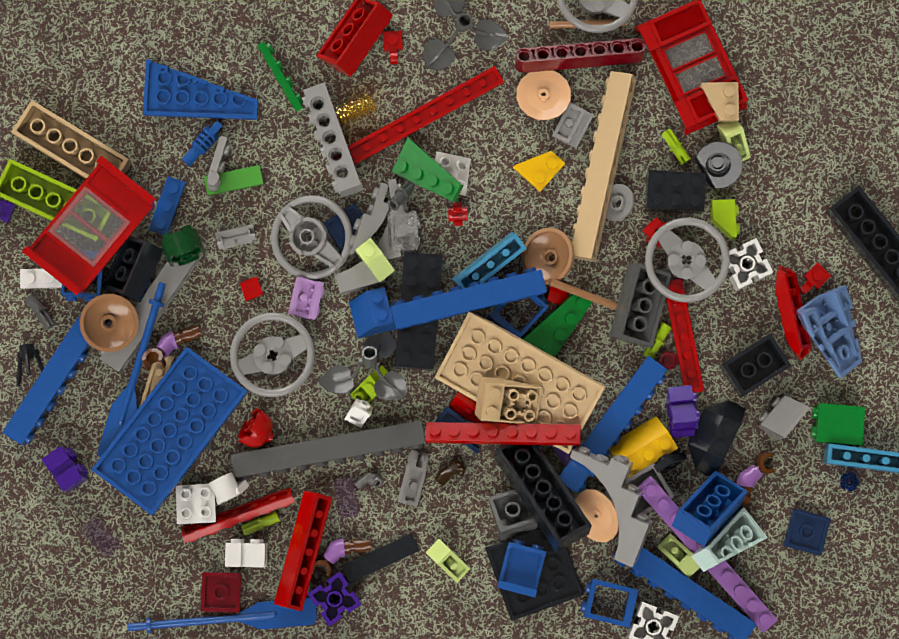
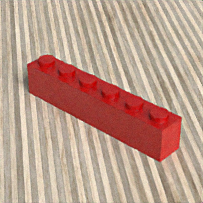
[274,491,332,612]

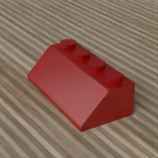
[316,0,393,77]

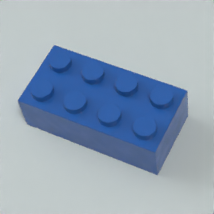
[672,470,748,547]

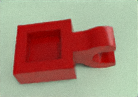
[383,30,403,64]
[799,262,831,295]

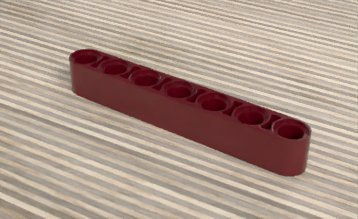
[515,38,646,73]

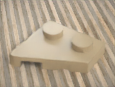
[700,82,739,122]

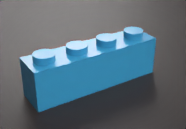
[452,232,527,289]
[823,444,899,473]

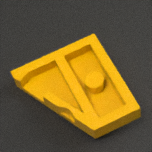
[513,151,565,192]

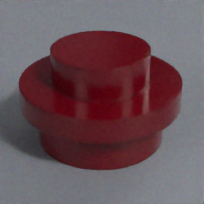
[659,351,678,370]

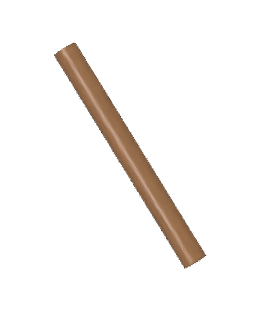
[549,19,625,29]
[548,278,618,310]

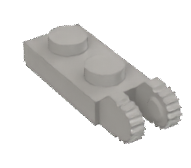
[207,136,231,191]
[397,450,429,507]

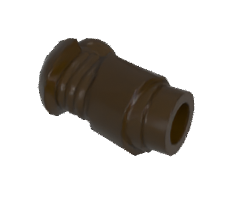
[434,460,467,486]

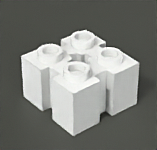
[719,238,773,291]
[225,539,268,567]
[626,601,679,639]

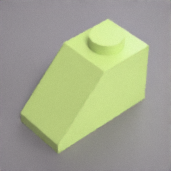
[717,122,751,162]
[355,238,395,282]
[657,533,700,578]
[426,539,470,583]

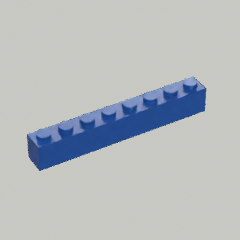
[390,268,547,330]
[2,314,110,446]
[559,356,667,494]
[612,547,757,639]

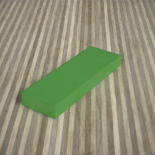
[204,165,264,196]

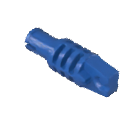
[181,121,223,167]

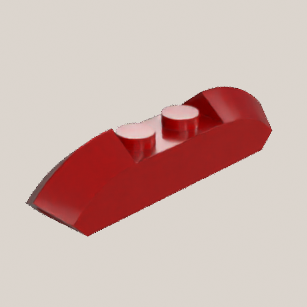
[775,265,812,361]

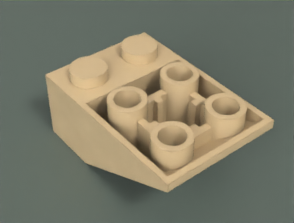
[475,377,542,424]

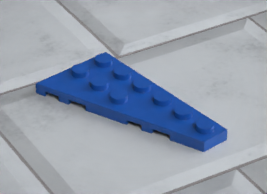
[143,59,259,120]

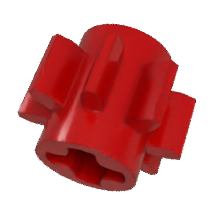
[448,202,468,226]

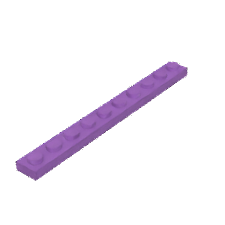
[638,476,777,633]

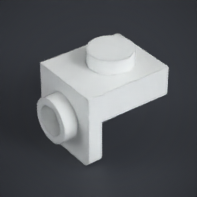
[345,398,373,428]

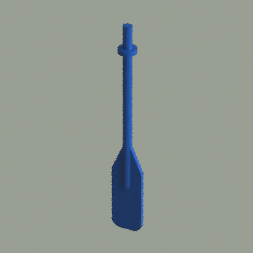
[98,282,166,457]
[127,598,317,633]

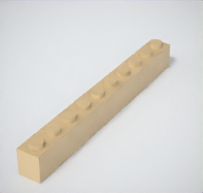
[571,71,637,262]

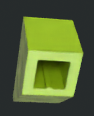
[710,199,740,240]
[350,366,388,403]

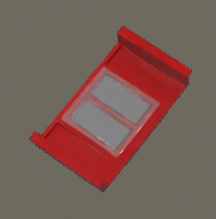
[635,0,749,135]
[22,156,156,295]

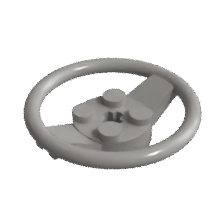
[557,0,638,33]
[271,195,353,279]
[645,218,730,302]
[230,313,315,397]

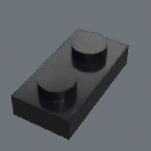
[653,452,688,473]

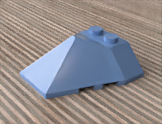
[797,285,862,378]

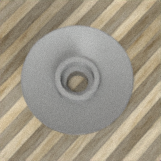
[606,184,634,222]

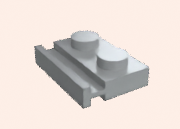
[552,102,594,149]

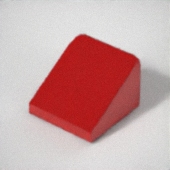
[240,276,264,302]
[547,286,568,305]

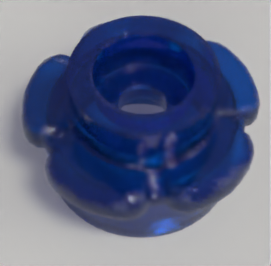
[840,472,859,491]

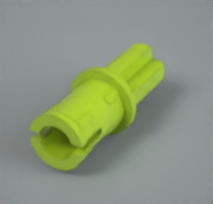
[662,129,691,165]
[643,322,672,359]
[241,510,280,536]

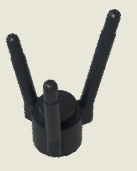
[16,344,44,387]

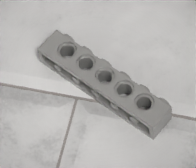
[302,82,363,198]

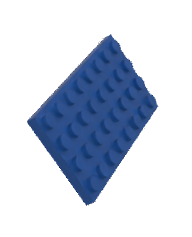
[91,346,248,516]

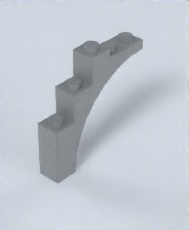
[335,179,421,295]
[570,446,653,567]

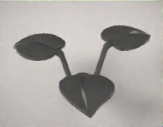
[423,0,508,70]
[319,331,407,401]

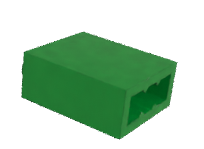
[810,403,865,446]

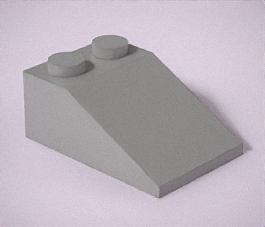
[758,396,810,441]

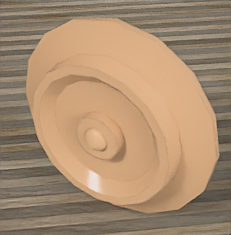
[516,70,571,120]
[575,489,619,542]

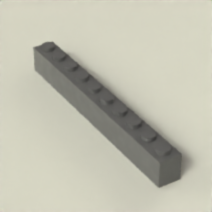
[231,420,426,481]

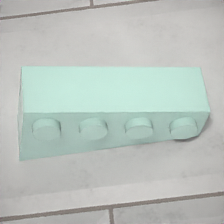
[691,507,768,572]

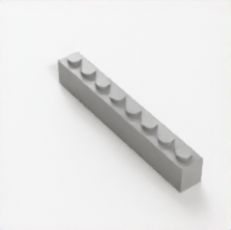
[100,242,209,373]

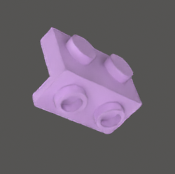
[288,277,325,320]

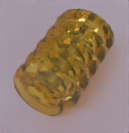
[334,92,377,126]

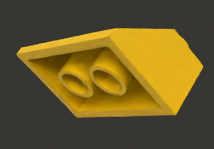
[609,416,678,478]

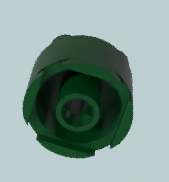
[161,225,206,267]

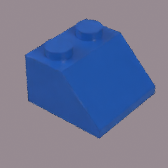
[349,287,395,339]

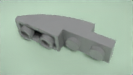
[348,182,389,255]

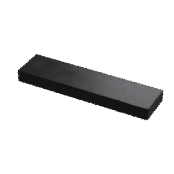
[341,533,420,584]

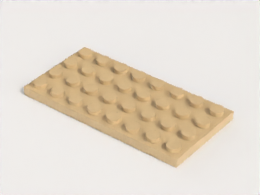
[435,311,606,454]

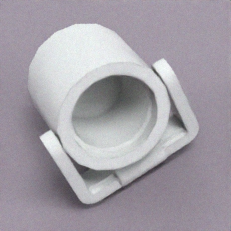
[209,472,249,505]

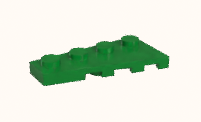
[256,41,303,112]
[392,138,464,203]
[522,294,592,357]

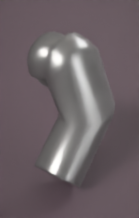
[354,472,383,490]

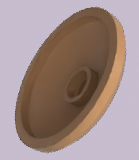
[521,228,574,285]
[79,294,139,352]

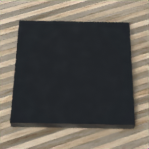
[485,528,584,621]

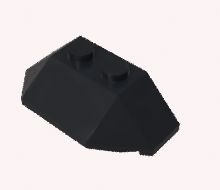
[687,400,746,476]

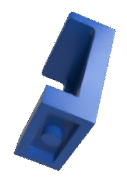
[497,539,547,597]

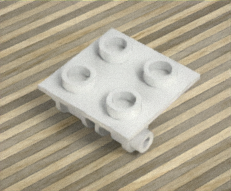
[435,151,471,196]
[176,484,216,524]

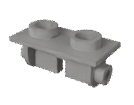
[215,224,257,251]

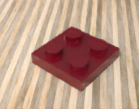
[201,572,242,612]

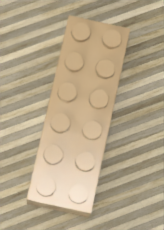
[11,100,132,179]

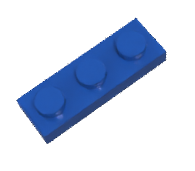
[148,176,186,235]

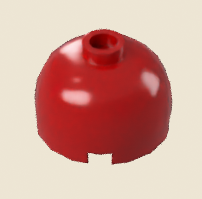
[238,408,274,447]

